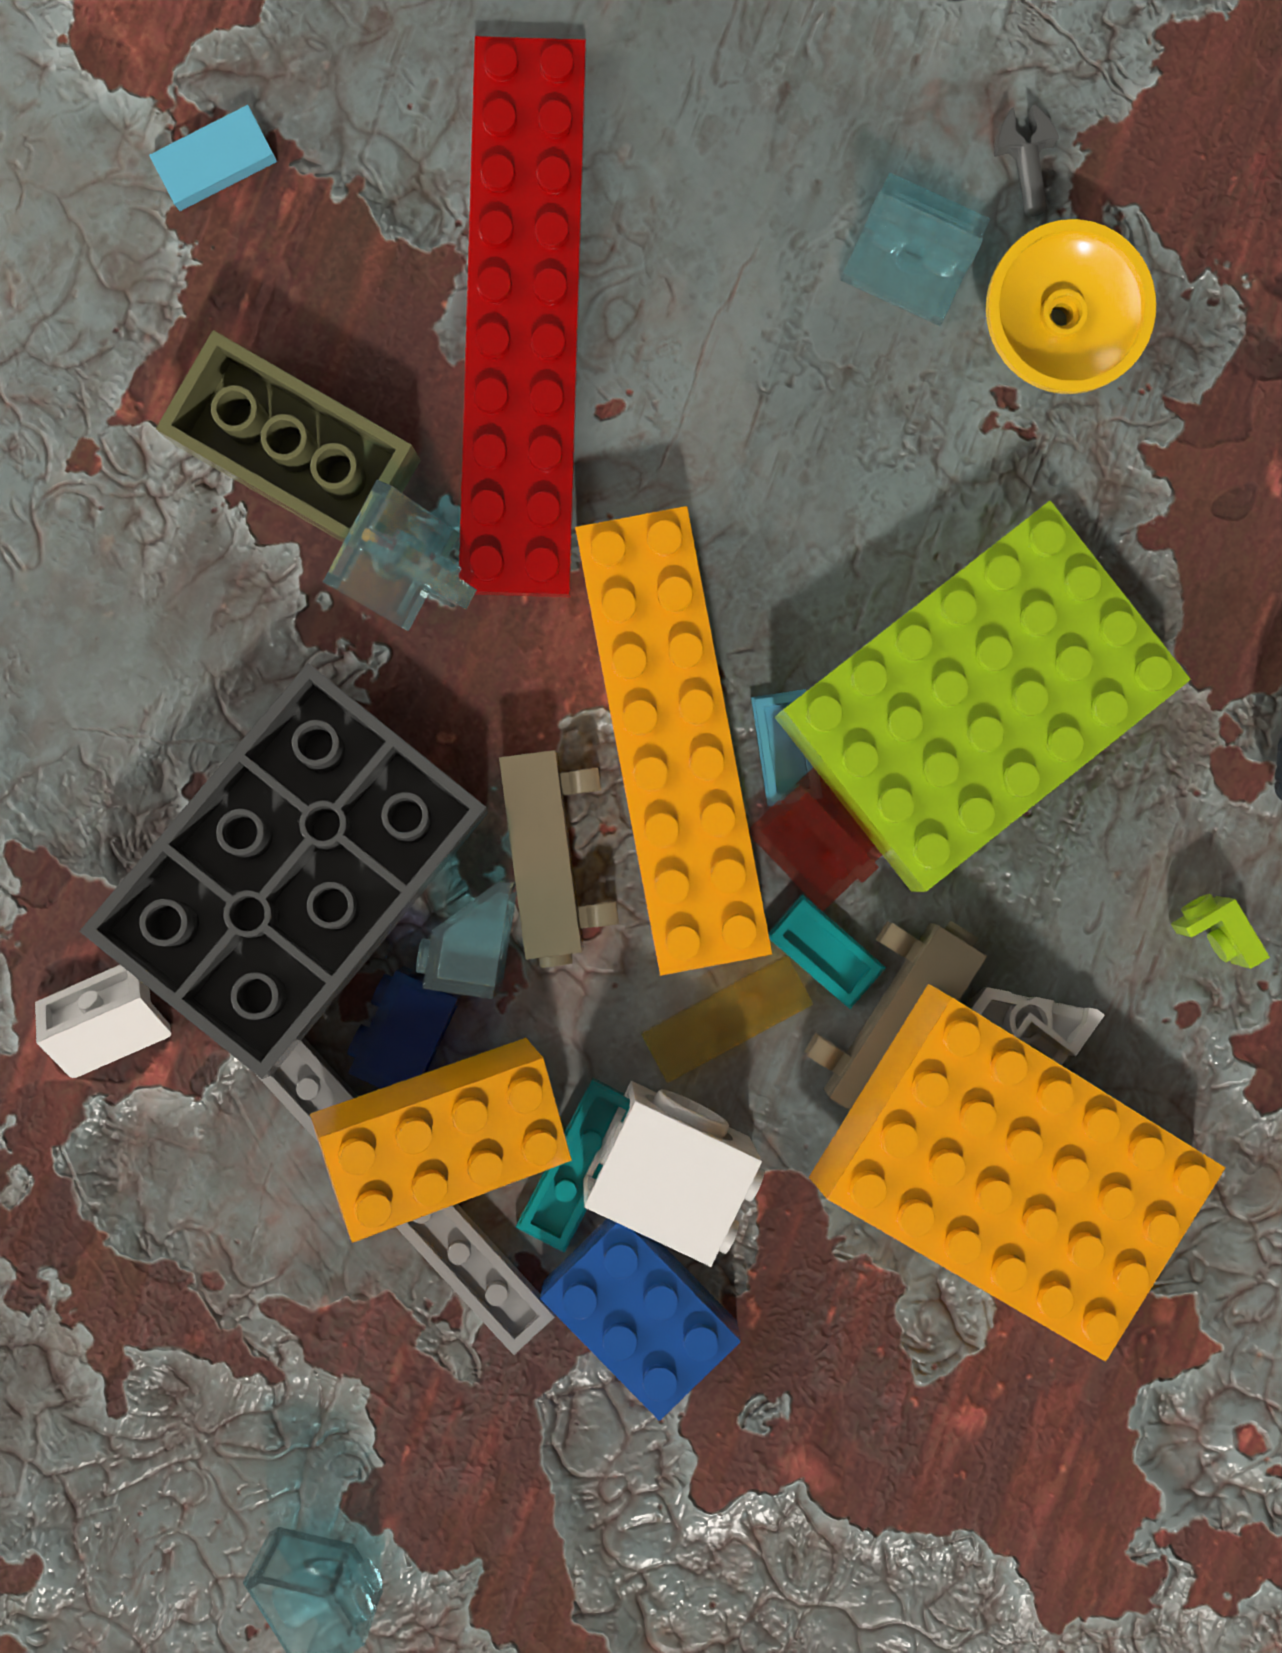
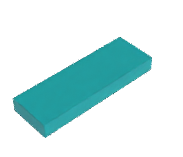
[516,1077,630,1253]

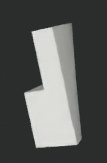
[965,987,1105,1065]

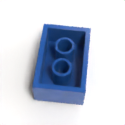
[540,1218,741,1421]

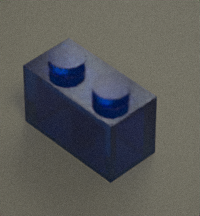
[347,966,464,1088]

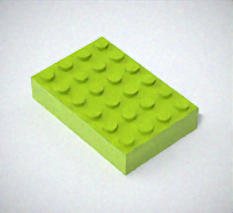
[774,501,1191,892]

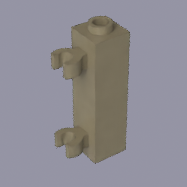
[499,750,619,968]
[804,921,987,1111]

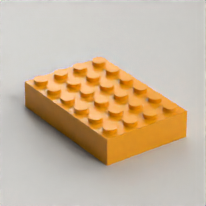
[809,984,1226,1362]

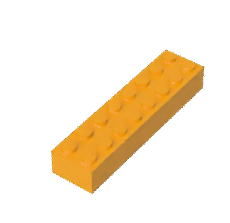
[575,506,772,976]

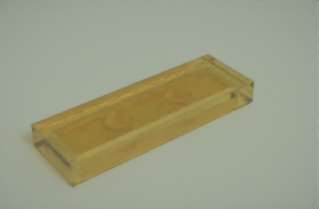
[641,954,814,1083]

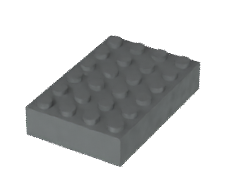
[79,663,488,1079]

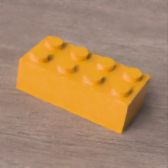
[310,1038,572,1243]

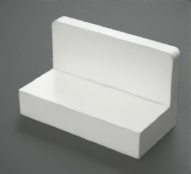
[35,965,171,1078]

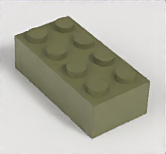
[156,330,421,556]

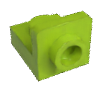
[1171,894,1270,969]

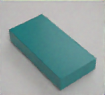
[768,894,886,1009]

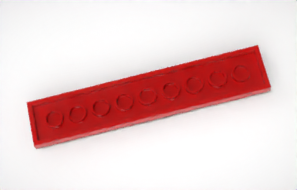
[458,36,586,597]

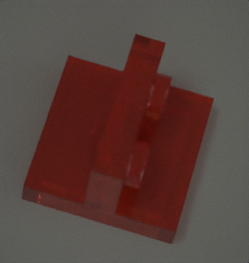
[748,767,882,912]

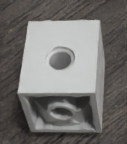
[583,1081,765,1267]

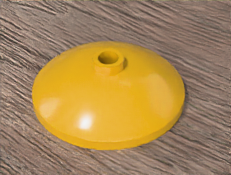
[986,219,1156,394]

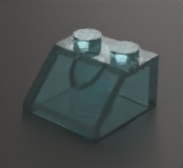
[416,878,517,999]
[243,1527,383,1653]

